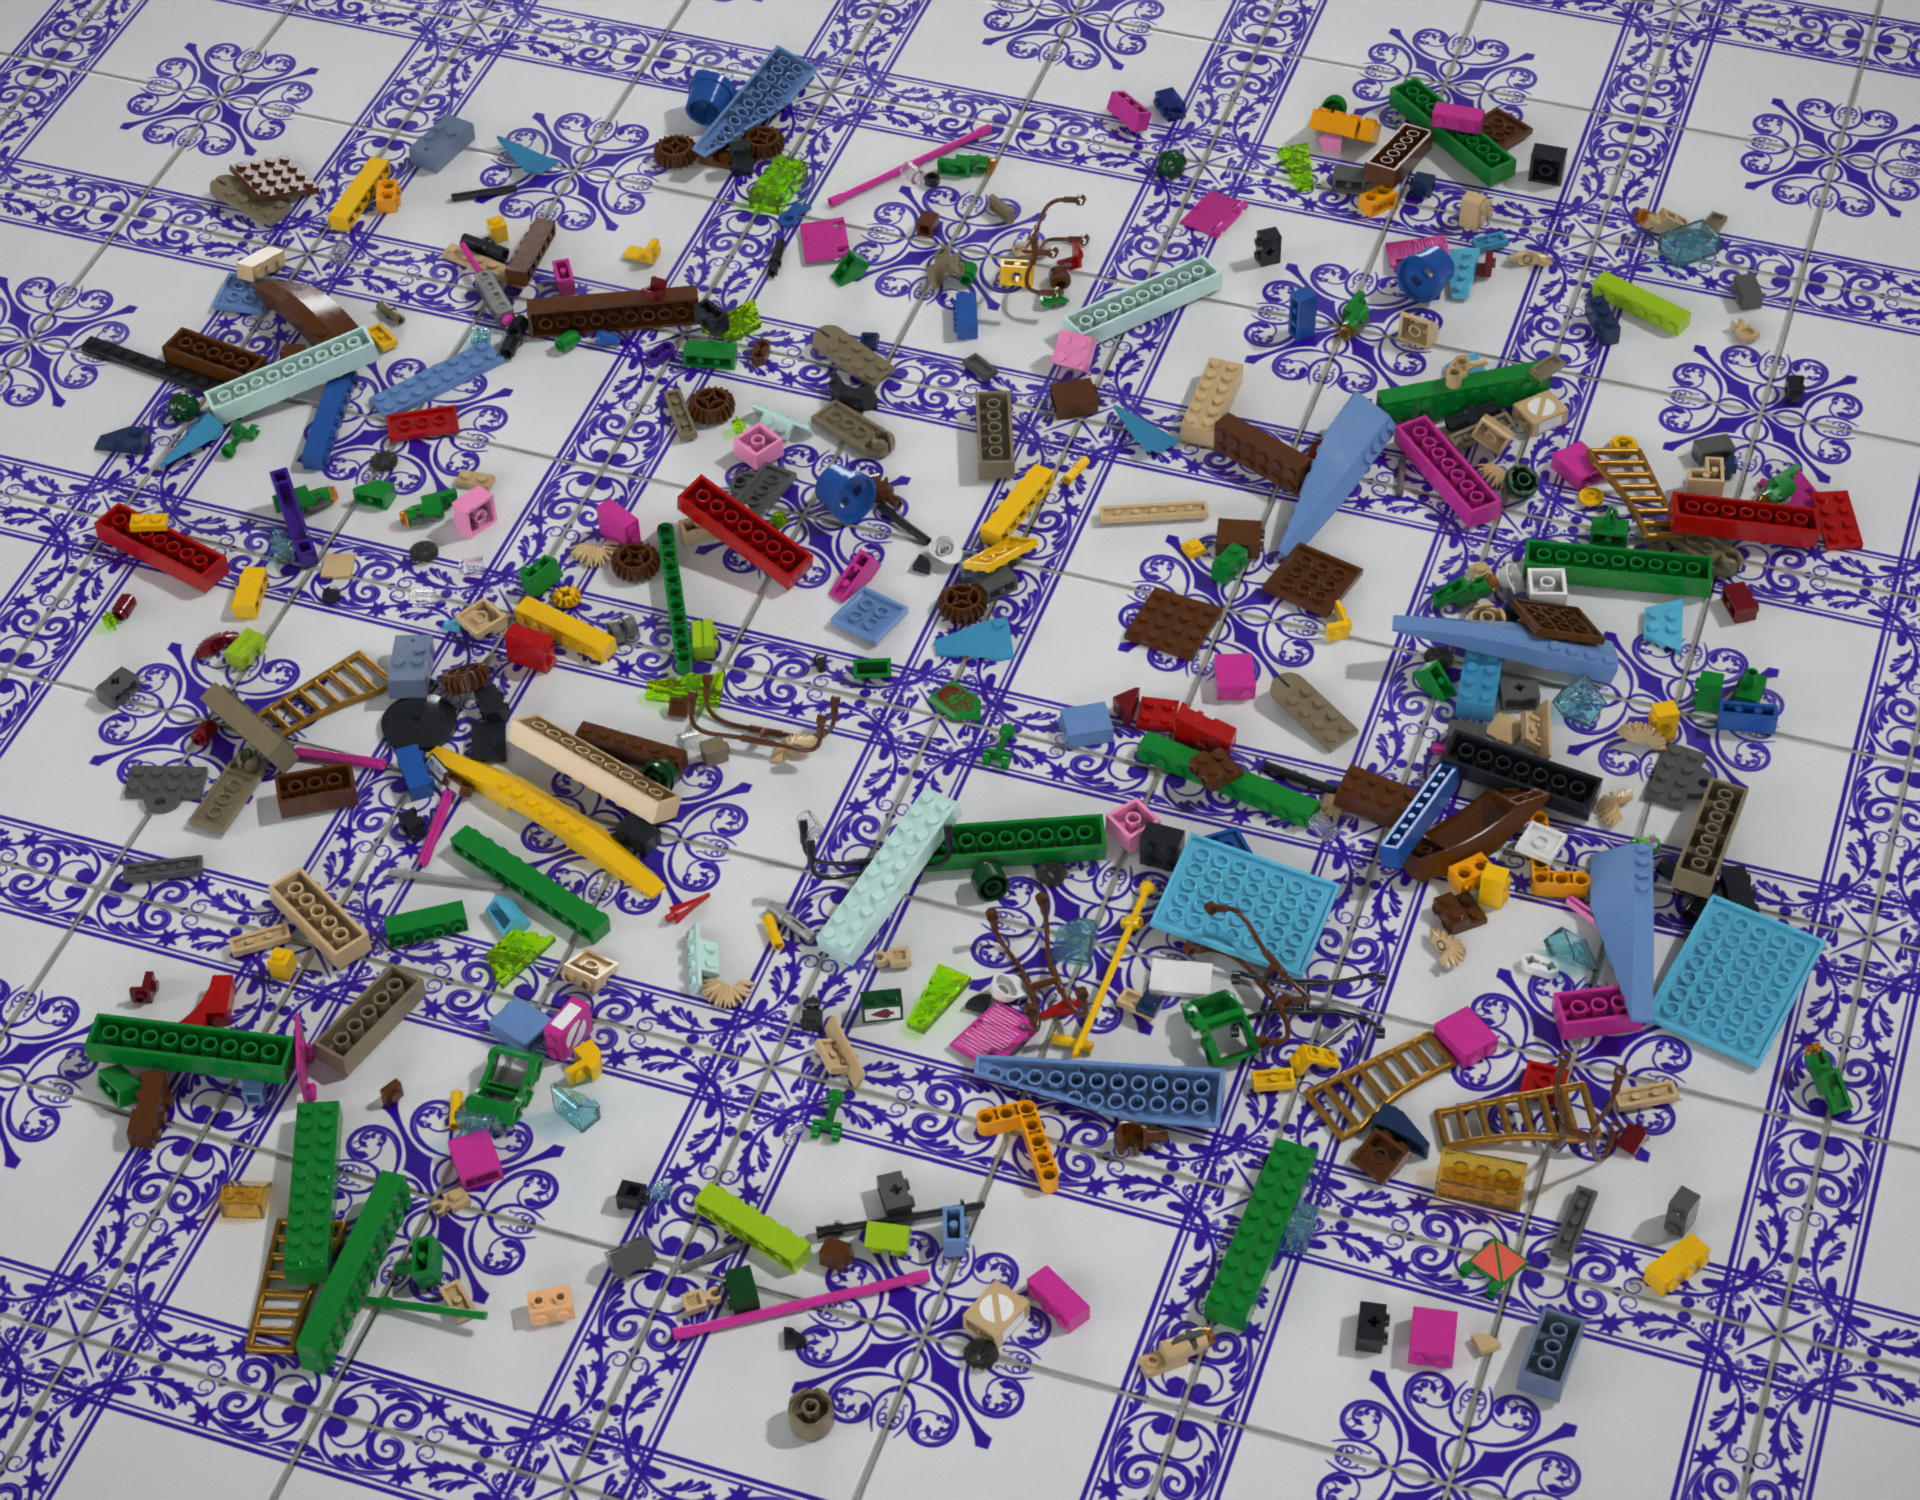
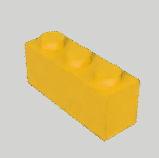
[231,567,269,619]
[1643,1233,1711,1297]

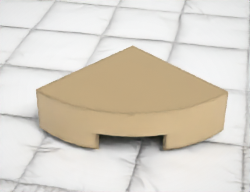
[1471,1333,1501,1356]

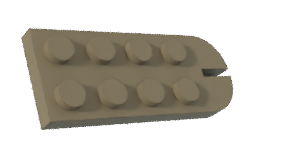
[210,175,292,227]
[812,325,896,389]
[811,399,895,458]
[1653,518,1744,577]
[1270,672,1359,753]
[189,748,266,835]

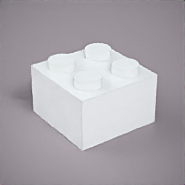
[1526,568,1568,605]

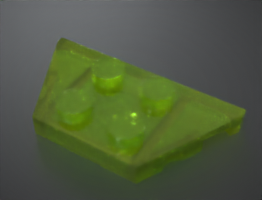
[701,299,761,342]
[486,929,556,989]

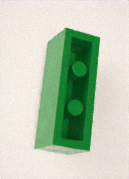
[683,340,738,370]

